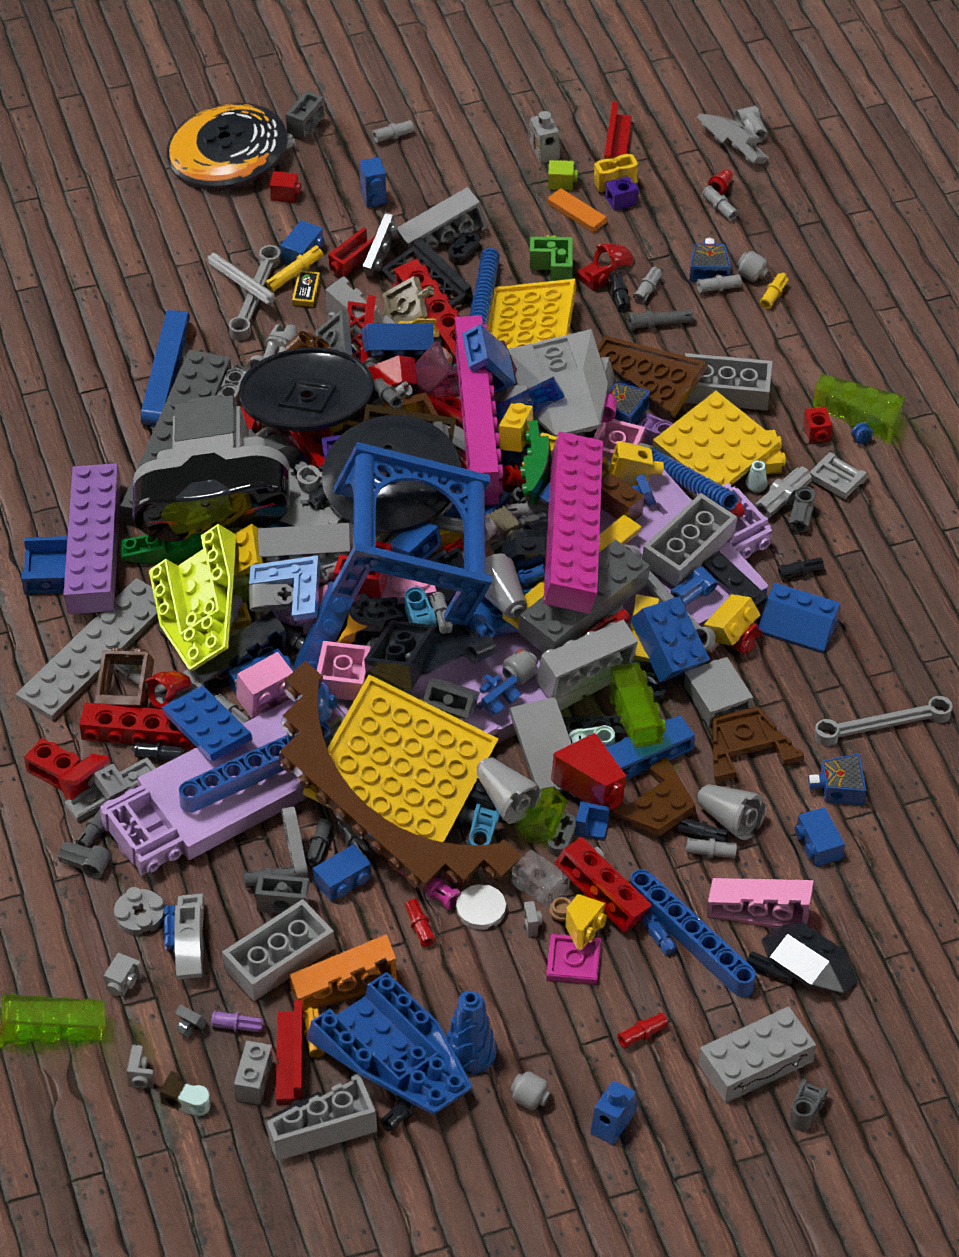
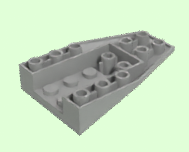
[508,329,608,437]

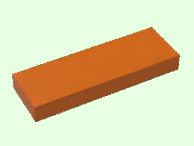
[547,188,607,232]

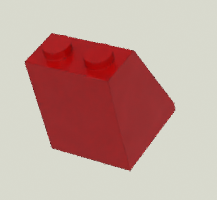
[551,733,626,809]

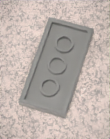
[509,697,571,797]

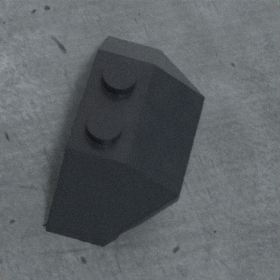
[494,529,548,573]
[761,922,858,996]

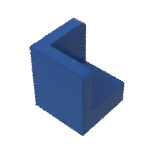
[575,802,609,840]

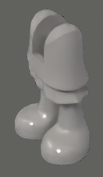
[248,324,297,369]

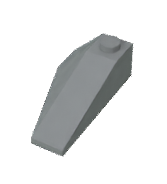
[267,495,348,527]

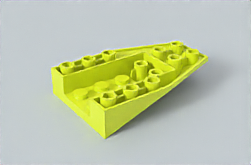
[149,524,236,671]

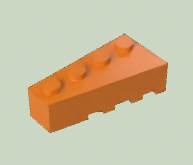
[290,934,397,1012]

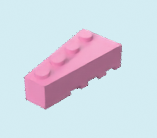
[707,878,814,928]

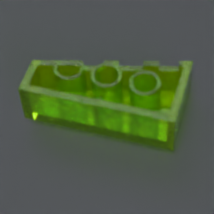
[813,374,906,444]
[610,662,666,748]
[0,994,105,1048]

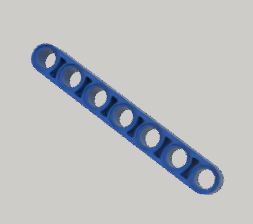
[141,310,190,426]
[179,721,330,813]
[630,869,756,997]

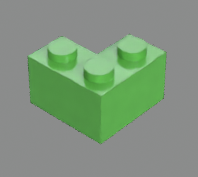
[530,237,572,281]

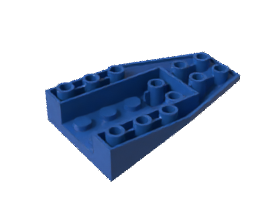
[307,972,472,1115]

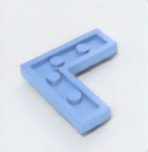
[249,556,321,621]

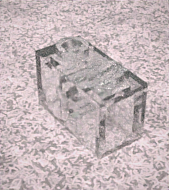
[512,850,570,907]

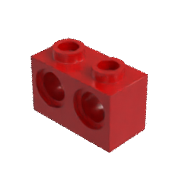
[24,738,81,791]

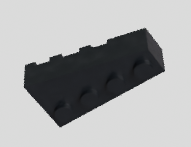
[192,611,287,694]

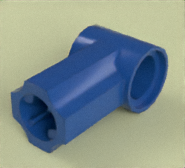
[671,566,718,606]

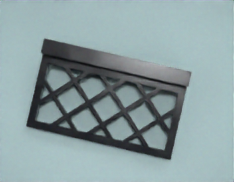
[381,237,473,309]

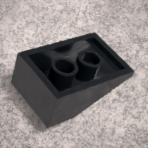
[364,620,435,689]

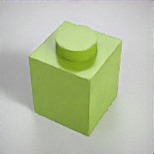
[548,160,578,190]

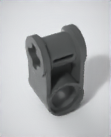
[789,1079,828,1131]

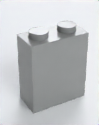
[684,657,753,727]

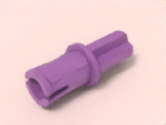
[211,1011,263,1033]

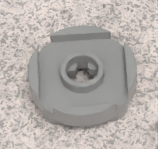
[114,887,164,936]

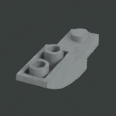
[697,114,768,164]
[175,893,204,980]

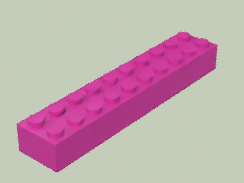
[455,316,503,505]
[543,432,603,614]

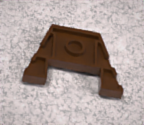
[712,707,804,783]
[609,757,696,836]

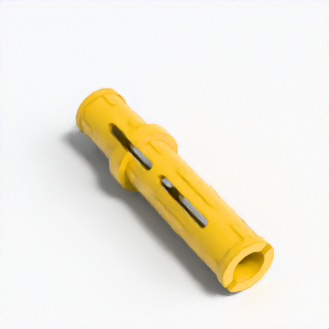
[265,245,324,292]

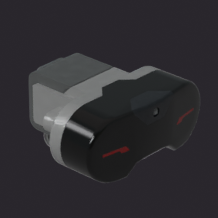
[132,395,290,541]

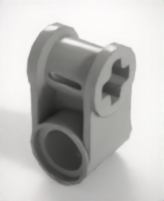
[249,584,293,612]

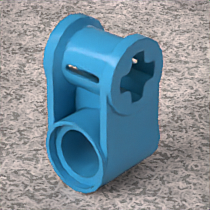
[404,587,437,628]
[468,804,499,845]

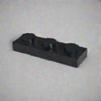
[702,551,768,608]

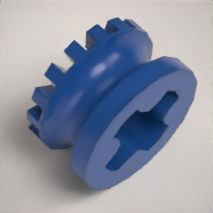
[851,422,874,444]

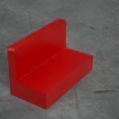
[57,754,111,800]

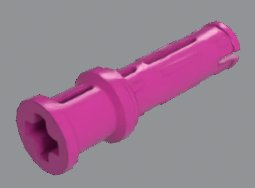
[392,868,460,910]

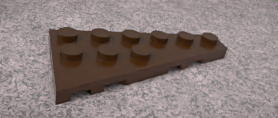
[597,336,709,417]

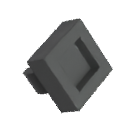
[175,1004,208,1038]

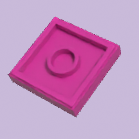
[546,934,601,985]

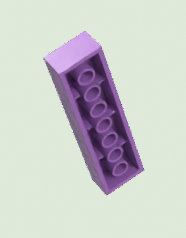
[64,463,121,614]

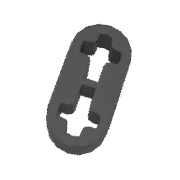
[547,813,576,857]

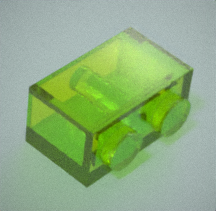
[517,786,568,843]

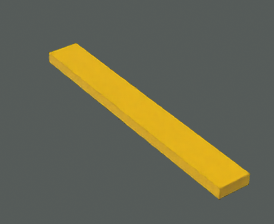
[502,515,642,629]

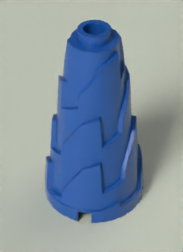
[447,991,497,1075]

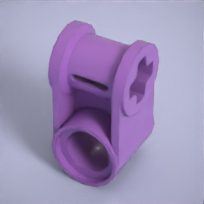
[638,413,673,447]

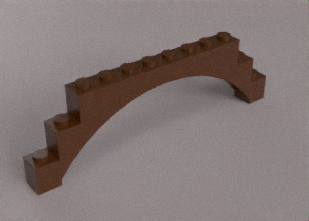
[279,660,522,891]

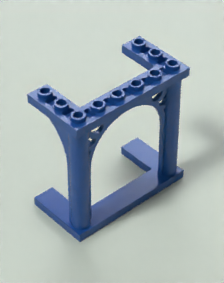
[331,442,492,626]

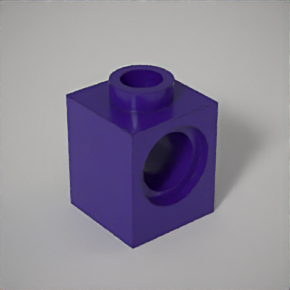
[605,176,639,211]

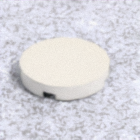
[456,884,506,930]

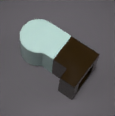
[159,1071,210,1116]

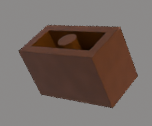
[600,473,644,521]

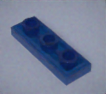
[496,376,565,420]

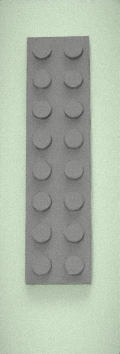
[16,578,158,721]

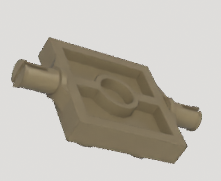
[381,276,434,323]

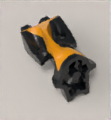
[336,593,404,646]

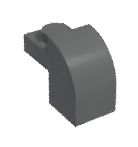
[265,434,301,475]

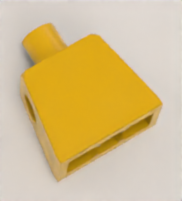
[608,441,664,487]

